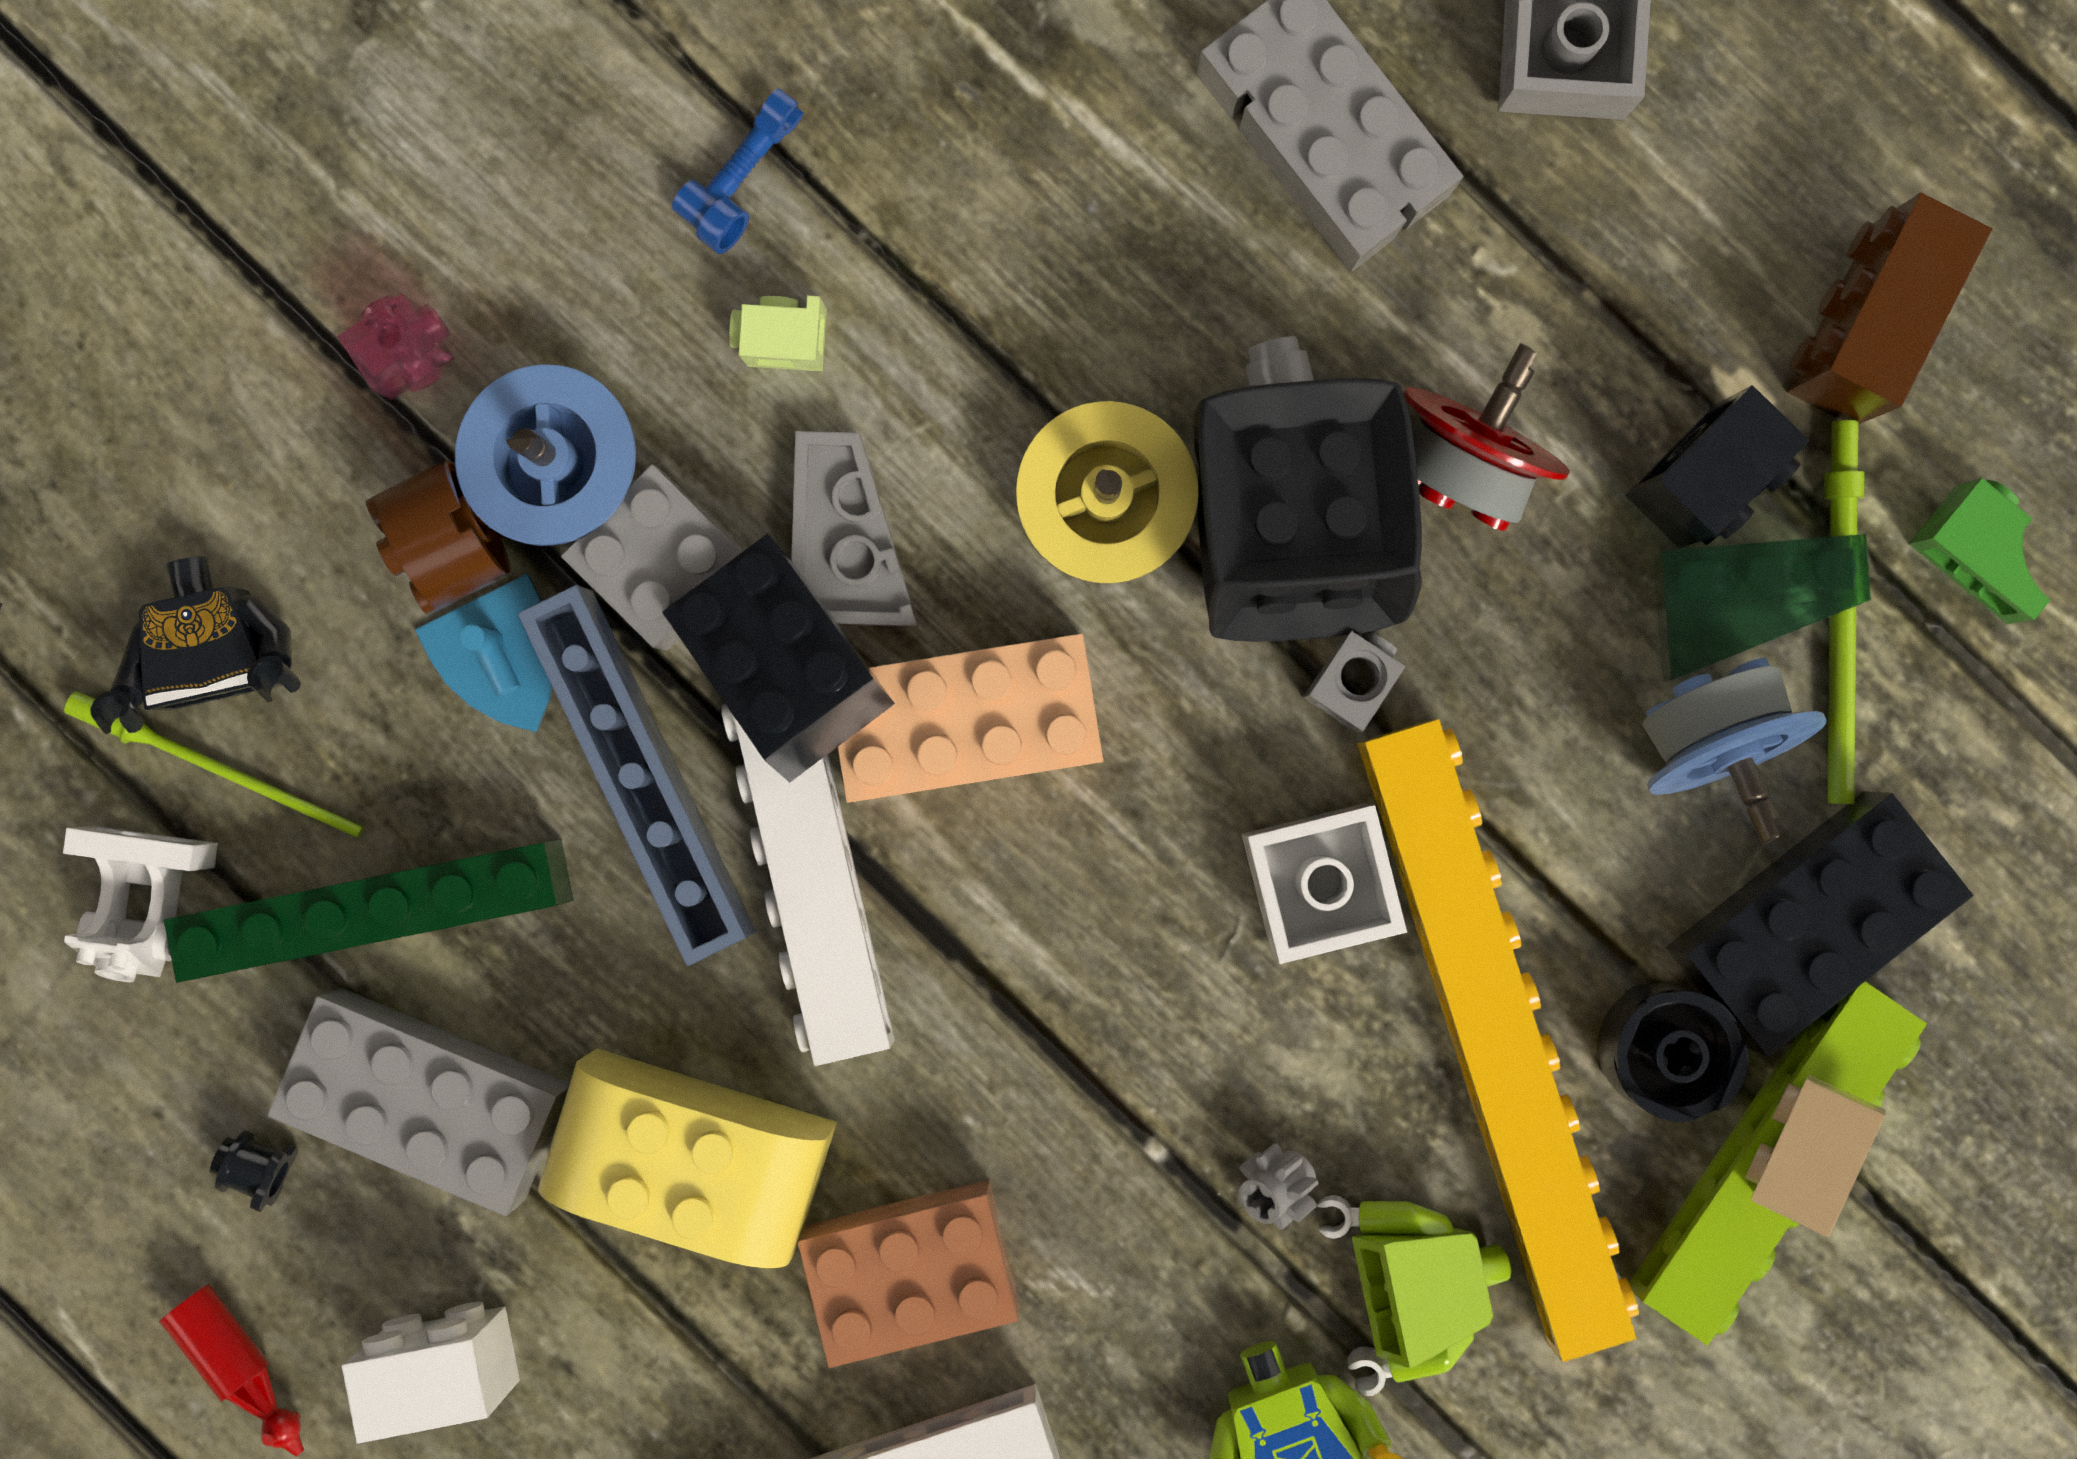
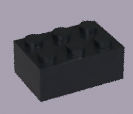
[662,533,895,783]

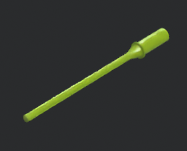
[64,691,364,838]

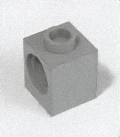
[1303,631,1406,733]

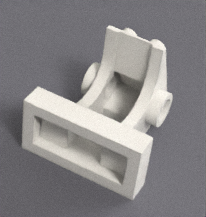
[63,826,218,982]

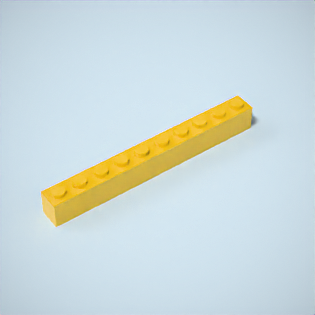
[1357,719,1639,1362]

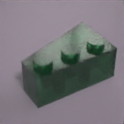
[1654,534,1871,682]

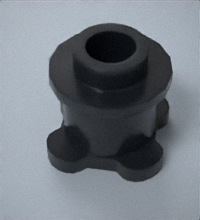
[210,1130,298,1212]

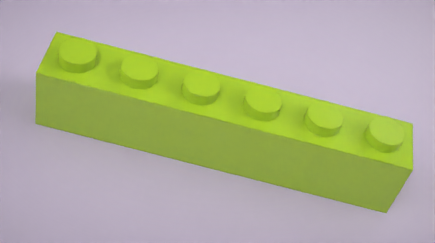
[1629,981,1927,1346]

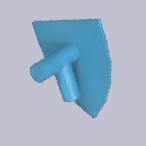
[415,574,552,732]

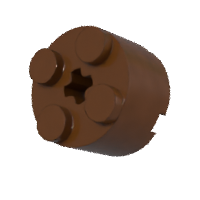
[365,461,511,615]

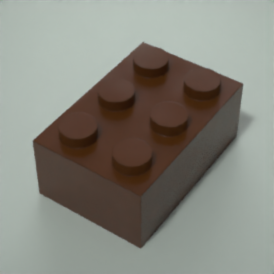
[1786,192,1993,424]

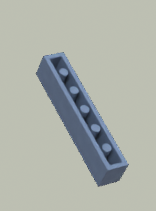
[517,585,756,966]

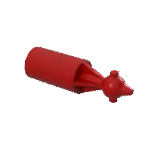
[159,1284,304,1457]

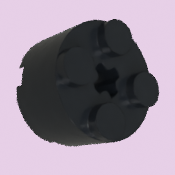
[1598,983,1749,1123]

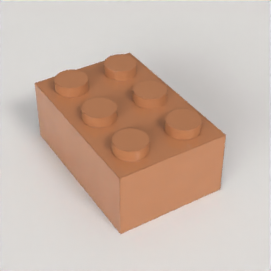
[797,1179,1020,1368]

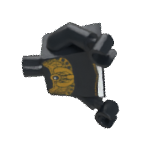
[90,556,301,734]

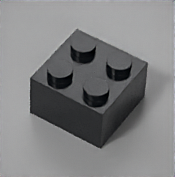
[1625,385,1810,548]

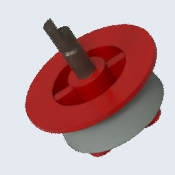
[1403,343,1570,531]

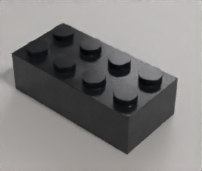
[1666,791,1974,1057]

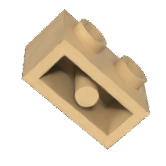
[1745,1074,1886,1238]

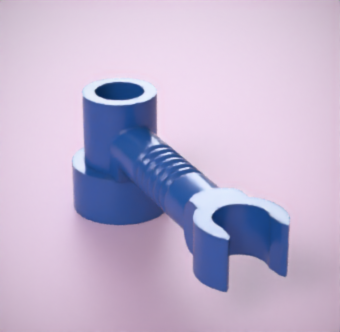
[672,88,804,254]

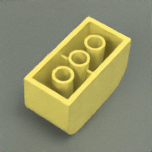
[538,1048,837,1268]

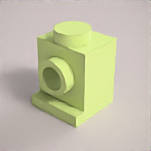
[729,295,827,372]

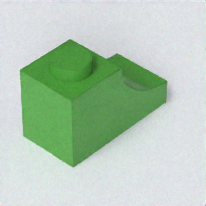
[1909,478,2051,624]

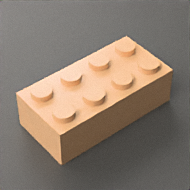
[838,634,1104,803]

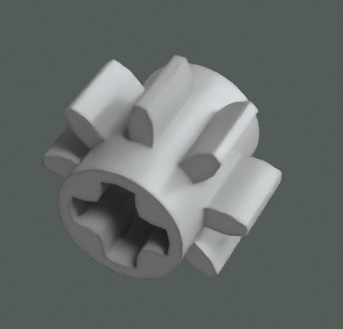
[1238,1143,1319,1230]

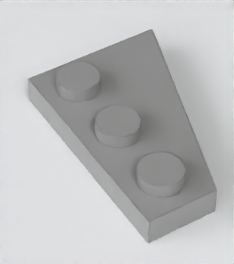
[791,431,918,627]

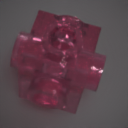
[337,293,455,400]

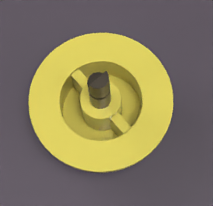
[1016,401,1198,583]

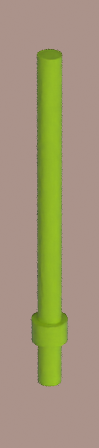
[1824,420,1865,804]

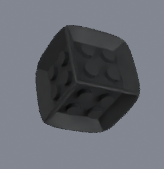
[1193,378,1422,642]

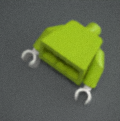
[1317,1195,1511,1396]

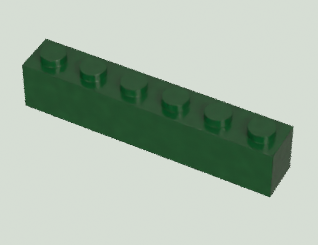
[163,839,574,983]

